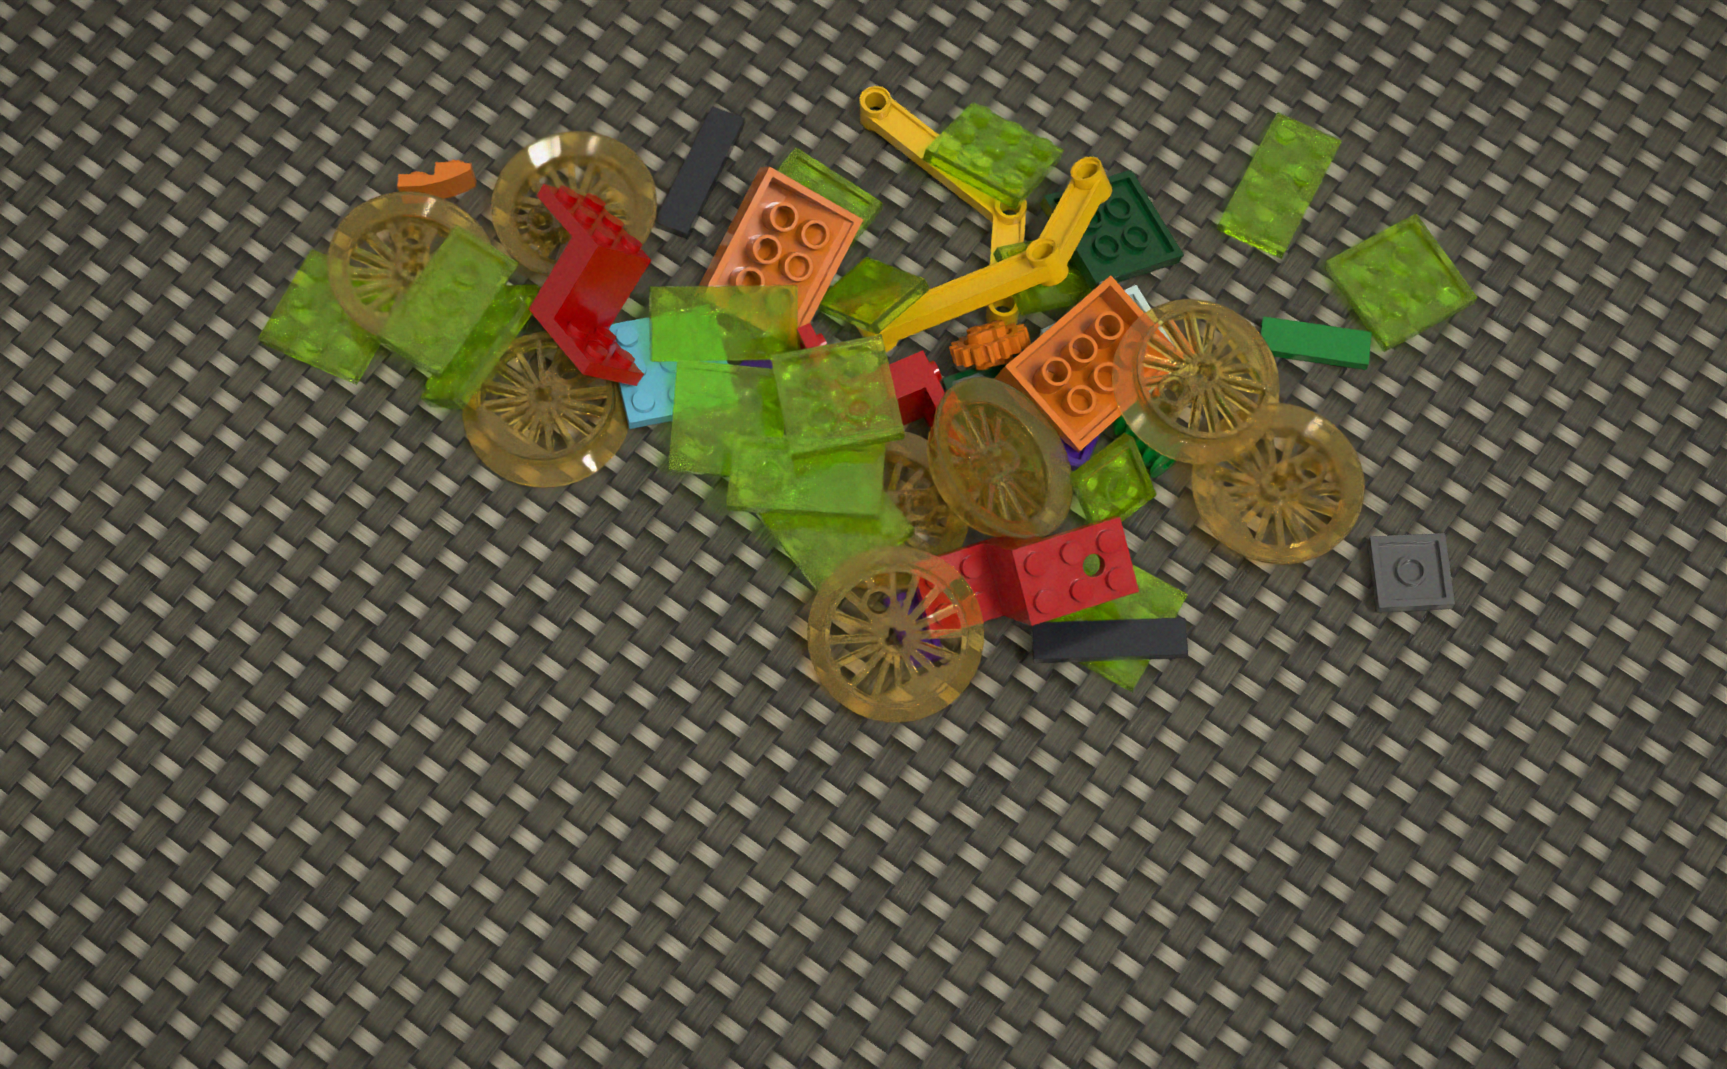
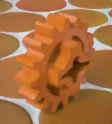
[949,320,1031,370]

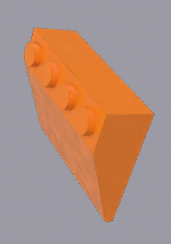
[694,167,864,349]
[995,276,1185,453]

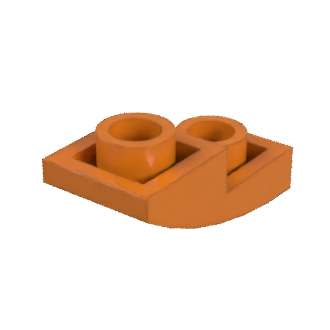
[397,160,476,204]

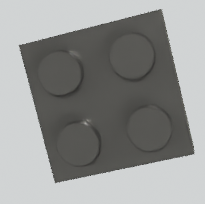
[1367,533,1455,612]

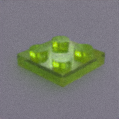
[1068,433,1157,524]

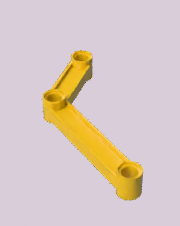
[860,86,1027,326]
[855,157,1112,354]

